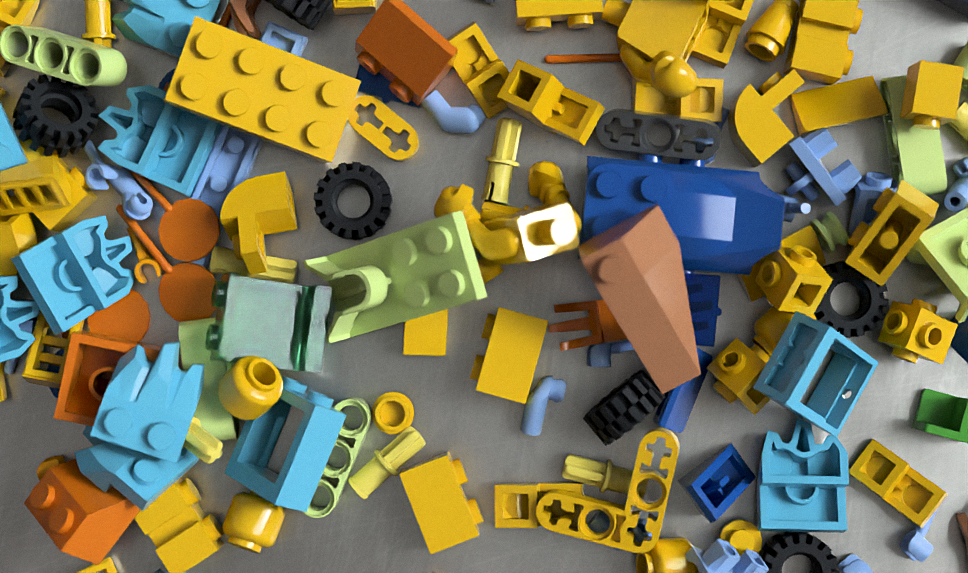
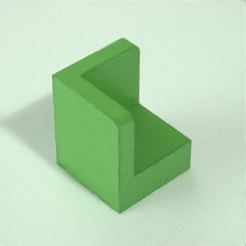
[912,388,968,443]

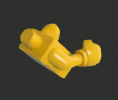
[601,0,734,98]
[434,160,581,267]

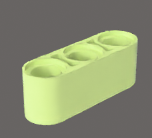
[0,25,127,87]
[879,75,947,196]
[178,316,240,441]
[302,397,372,518]

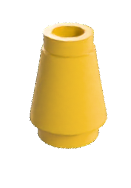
[745,0,799,62]

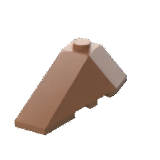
[579,203,701,394]

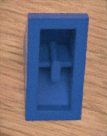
[678,443,756,523]

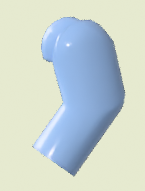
[421,90,485,134]
[944,156,968,212]
[108,167,153,221]
[520,375,566,436]

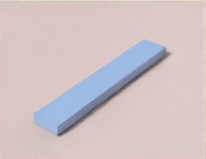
[167,21,308,269]

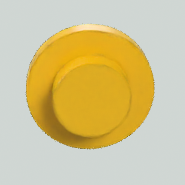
[372,392,414,434]
[719,519,762,556]

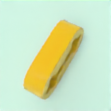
[348,95,419,162]

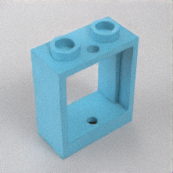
[753,311,879,437]
[224,376,347,512]

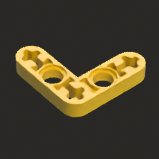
[536,428,680,553]

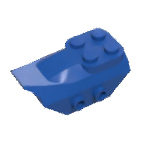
[578,154,785,279]

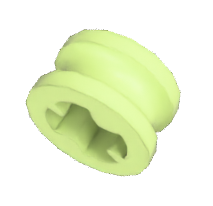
[810,211,849,254]

